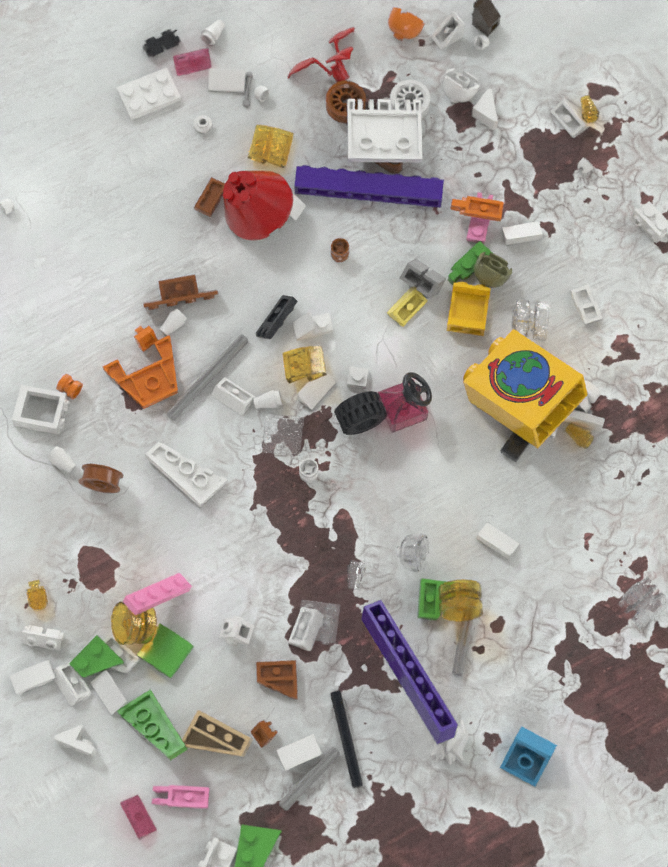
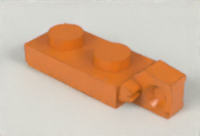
[451,196,504,222]

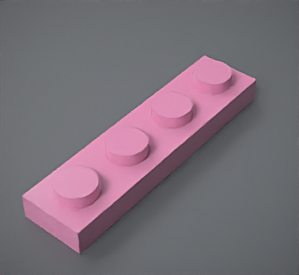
[123,573,192,615]

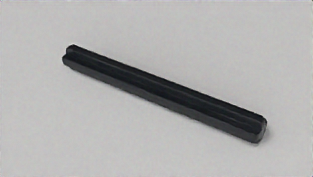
[330,691,363,788]

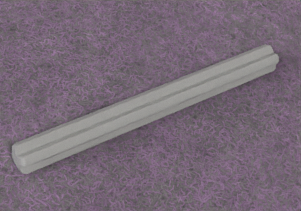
[167,334,248,420]

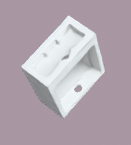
[12,385,70,435]

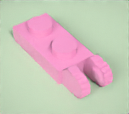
[466,192,493,244]
[152,785,210,809]

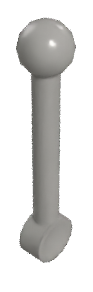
[243,71,253,107]

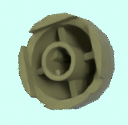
[474,252,513,288]

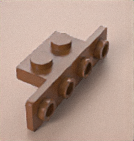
[143,274,218,310]

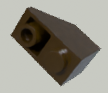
[472,0,501,36]

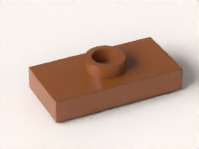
[194,177,225,217]

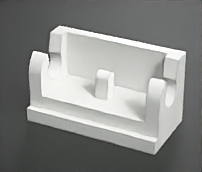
[275,734,322,771]

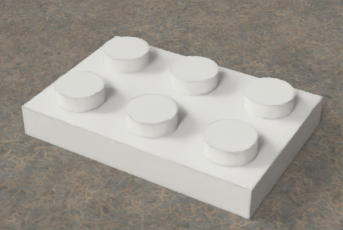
[116,67,181,120]

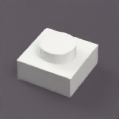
[347,366,368,389]

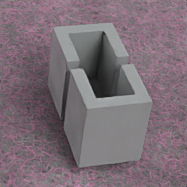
[399,259,446,298]

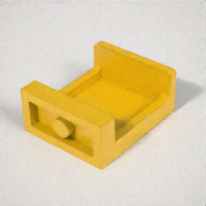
[446,282,491,336]

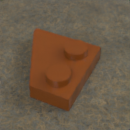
[256,660,298,700]

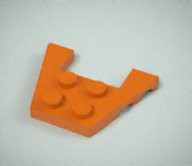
[102,335,178,409]

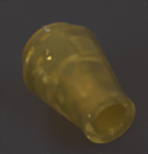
[580,95,600,123]
[565,423,594,449]

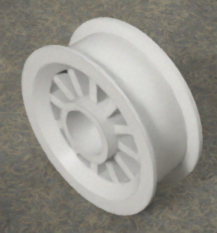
[390,80,430,119]

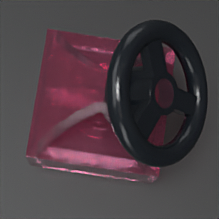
[378,372,432,433]

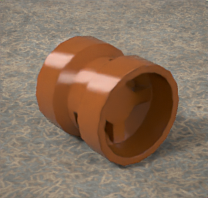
[331,238,349,262]

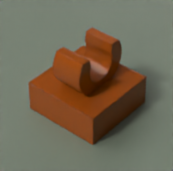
[251,720,278,748]

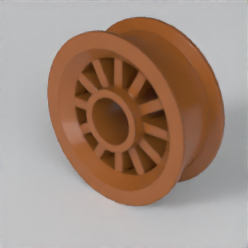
[326,81,366,123]
[78,464,124,493]

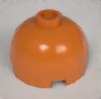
[388,7,425,41]

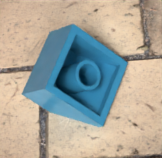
[500,726,557,787]

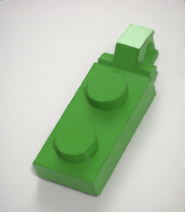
[447,241,492,285]

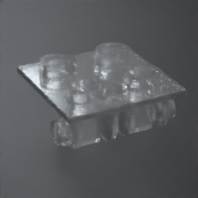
[296,600,341,645]

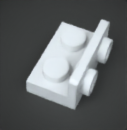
[632,201,668,243]
[198,837,237,867]

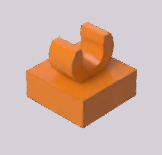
[134,326,158,352]

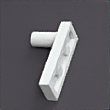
[548,410,605,439]

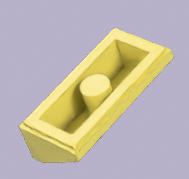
[387,287,428,327]

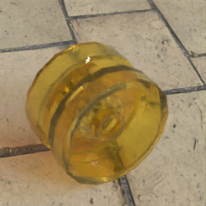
[438,579,483,622]
[111,601,157,645]

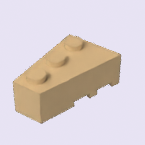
[182,710,253,757]

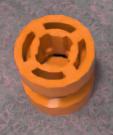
[56,374,83,399]

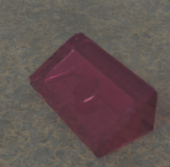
[173,48,212,76]
[120,795,157,840]

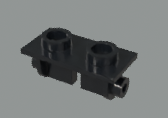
[142,29,181,57]

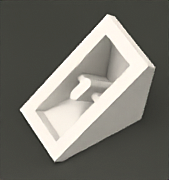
[431,11,465,50]
[472,89,498,130]

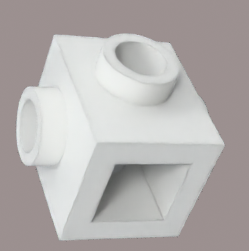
[219,616,254,646]

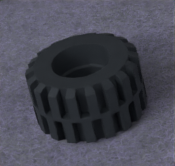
[334,391,387,435]

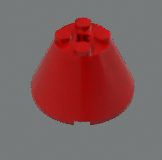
[223,170,293,240]

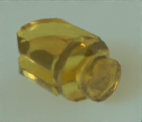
[26,580,48,611]

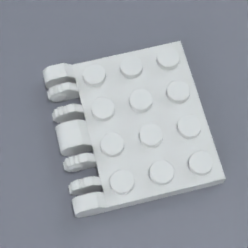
[347,99,422,163]

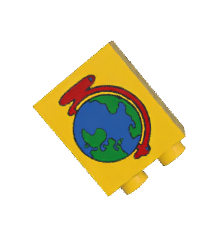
[463,329,588,449]

